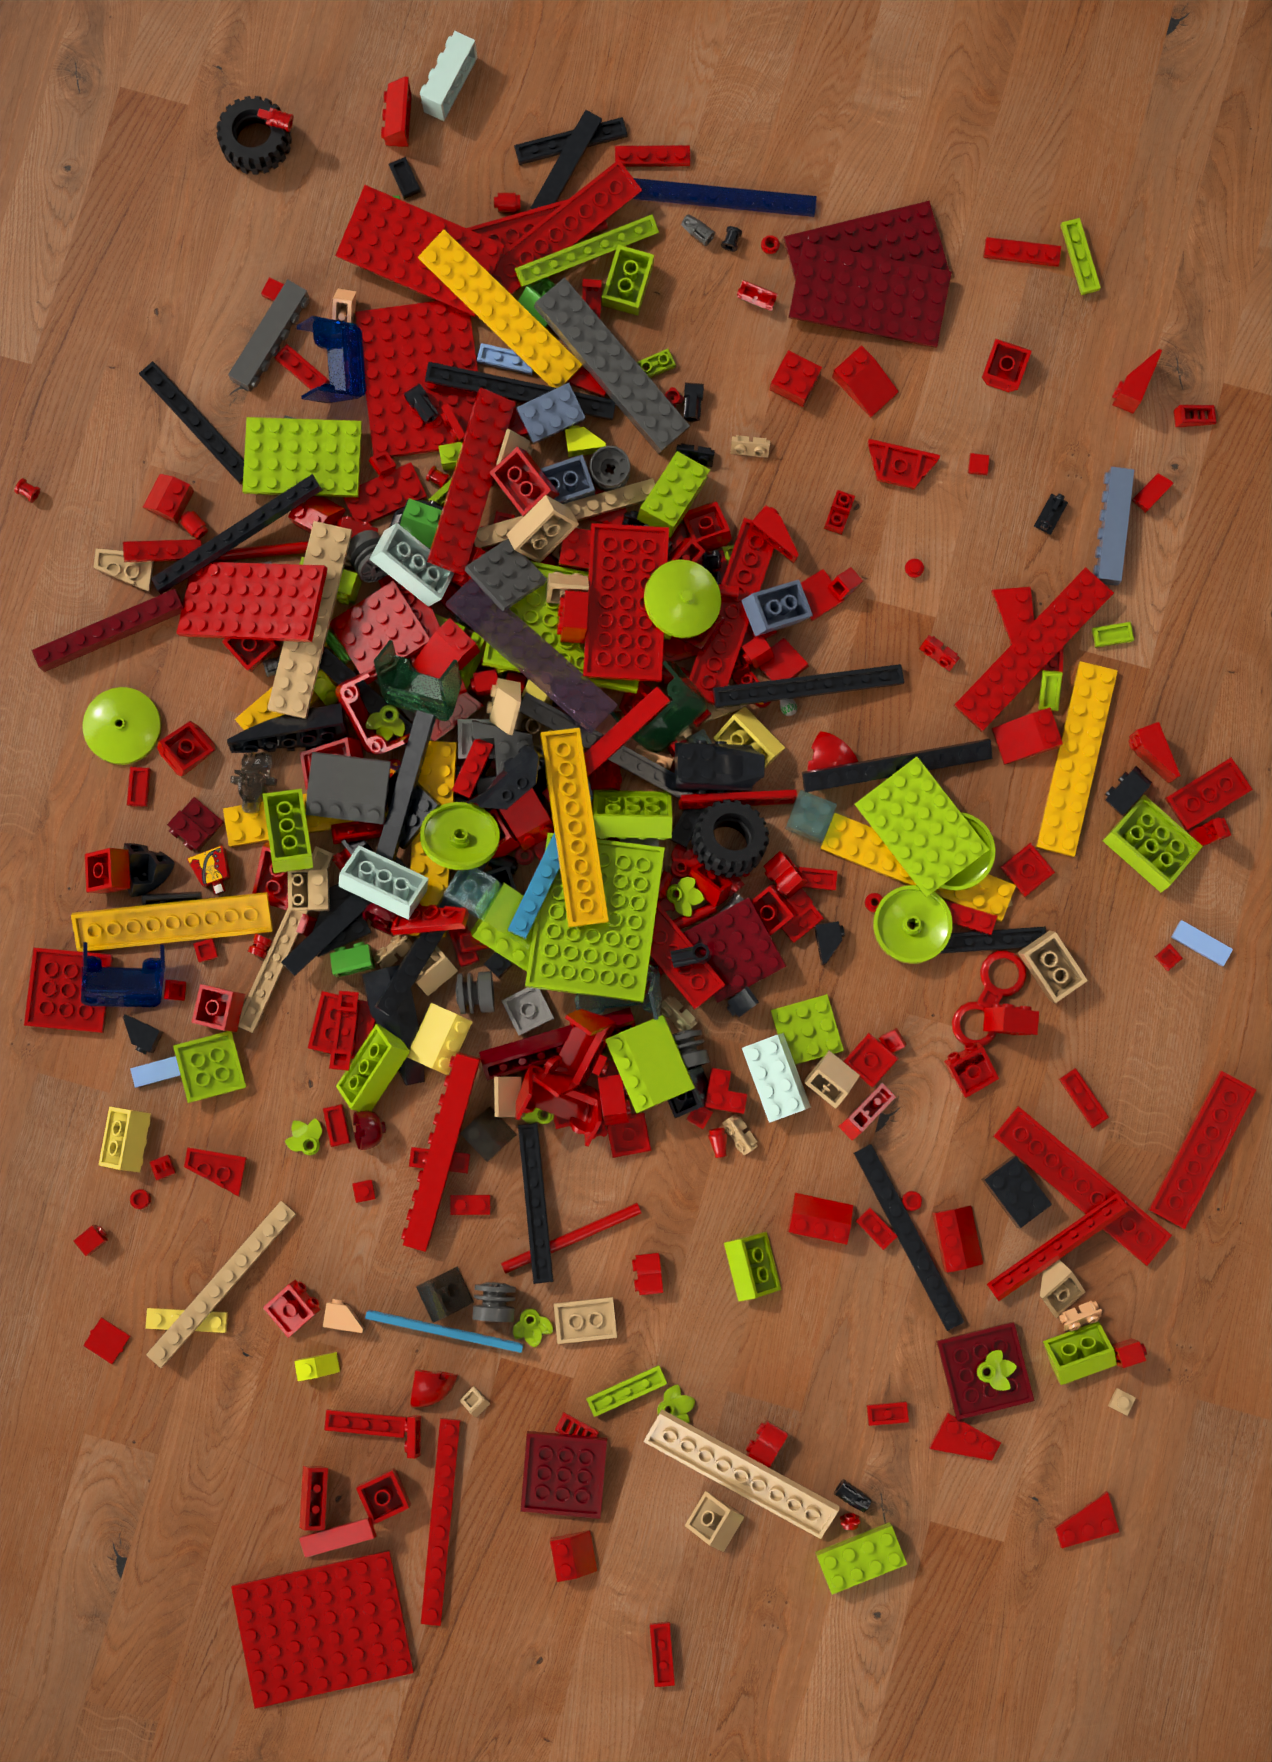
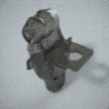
[230,752,277,814]

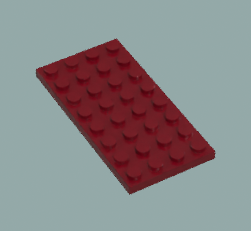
[783,200,949,280]
[788,241,952,348]

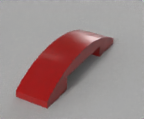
[329,990,359,1071]

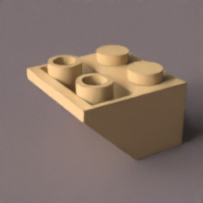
[288,870,330,911]
[804,1050,860,1109]

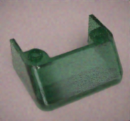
[374,640,462,721]
[610,661,708,753]

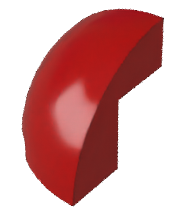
[807,731,858,771]
[410,1369,458,1408]

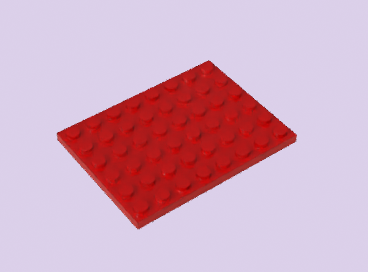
[355,301,478,458]
[231,1550,414,1709]

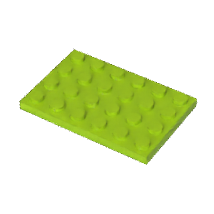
[242,417,362,498]
[854,757,989,897]

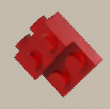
[944,1042,999,1098]
[263,1279,321,1338]

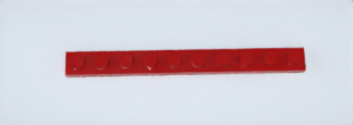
[421,1418,461,1626]

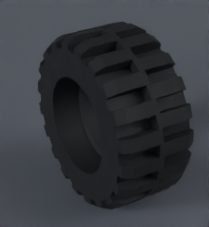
[216,96,292,175]
[691,799,769,878]

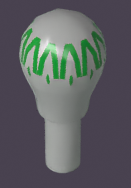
[780,699,798,716]

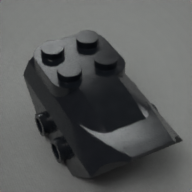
[675,740,765,794]
[466,745,548,811]

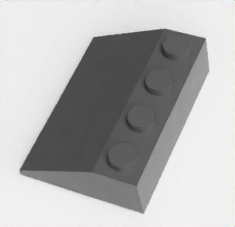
[306,752,391,824]

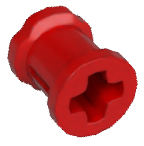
[426,465,451,488]
[14,478,41,503]

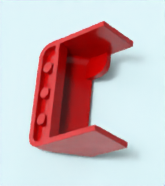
[335,665,410,755]
[533,1009,616,1098]
[515,1065,602,1147]

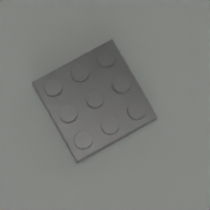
[465,539,547,612]

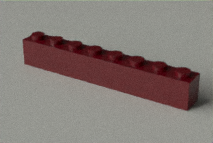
[32,589,184,672]
[479,1007,636,1081]

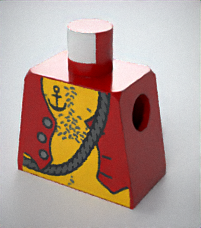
[187,845,231,895]

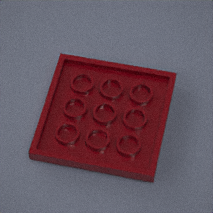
[683,897,787,1003]
[936,1322,1035,1420]
[520,1431,607,1519]

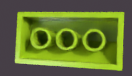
[336,1024,410,1112]

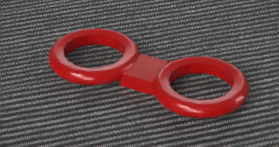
[952,951,1027,1046]

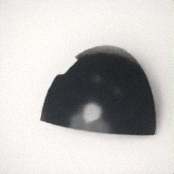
[124,843,175,897]

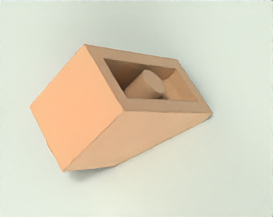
[332,289,357,336]
[323,1299,365,1333]

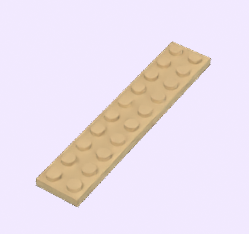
[267,521,353,719]
[644,1409,840,1539]

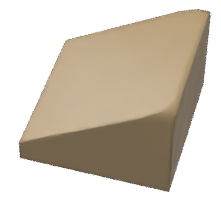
[459,1386,490,1417]

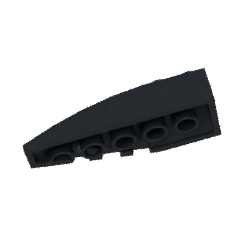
[227,703,349,753]
[362,965,425,1086]

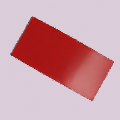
[824,490,855,535]
[731,654,760,685]

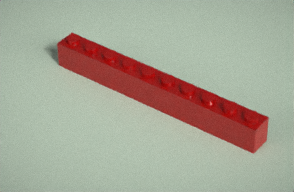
[401,1052,481,1252]

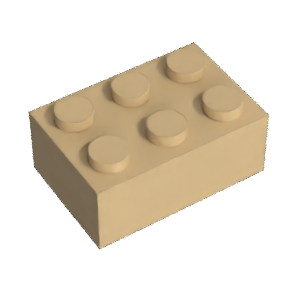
[506,495,579,563]
[1018,930,1088,1003]

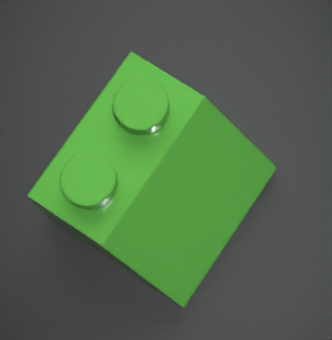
[518,277,555,327]
[400,498,442,548]
[330,942,375,978]

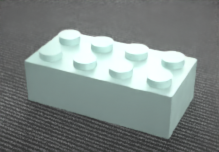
[420,31,478,121]
[370,523,454,607]
[339,845,428,920]
[742,1033,811,1123]

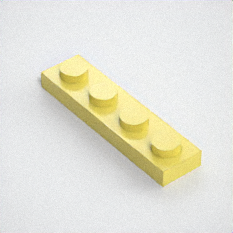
[146,1308,228,1333]

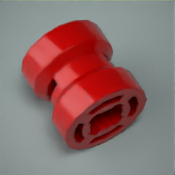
[247,933,273,959]

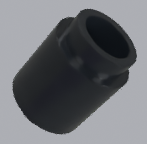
[488,855,519,875]

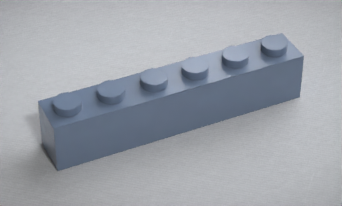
[1093,467,1134,586]

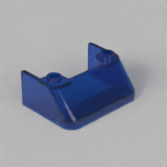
[296,316,366,403]
[81,942,165,1007]

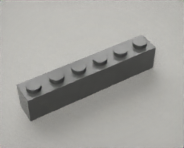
[228,279,310,392]

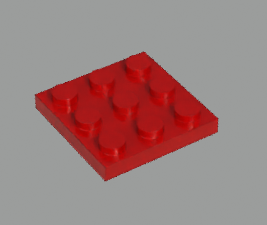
[308,991,376,1059]

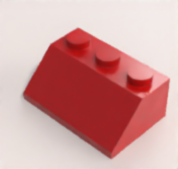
[381,76,412,147]
[787,1193,853,1245]
[932,1205,983,1273]

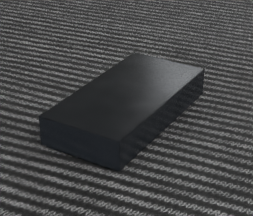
[388,157,421,199]

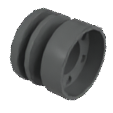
[590,446,630,491]
[346,530,388,583]
[456,971,495,1015]
[672,1030,710,1069]
[472,1282,516,1322]

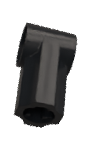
[684,382,704,422]
[403,383,439,424]
[670,943,711,969]

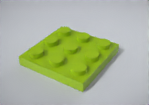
[771,994,844,1065]
[173,1031,246,1103]

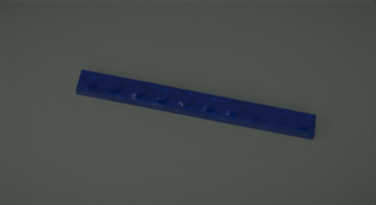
[633,178,817,217]

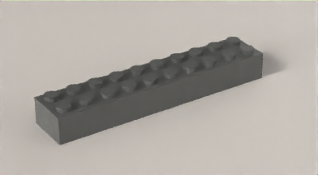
[534,277,690,454]

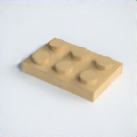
[554,1297,617,1344]

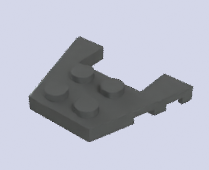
[472,720,533,795]

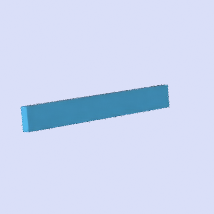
[365,1310,524,1353]

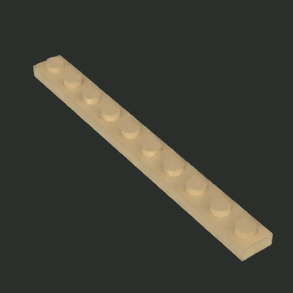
[474,478,655,549]
[238,846,334,1033]
[146,1201,297,1368]

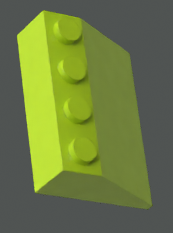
[593,790,672,840]
[1102,795,1203,893]
[471,883,535,972]
[605,1015,695,1113]

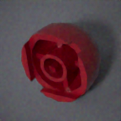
[362,902,398,934]
[353,1110,386,1150]

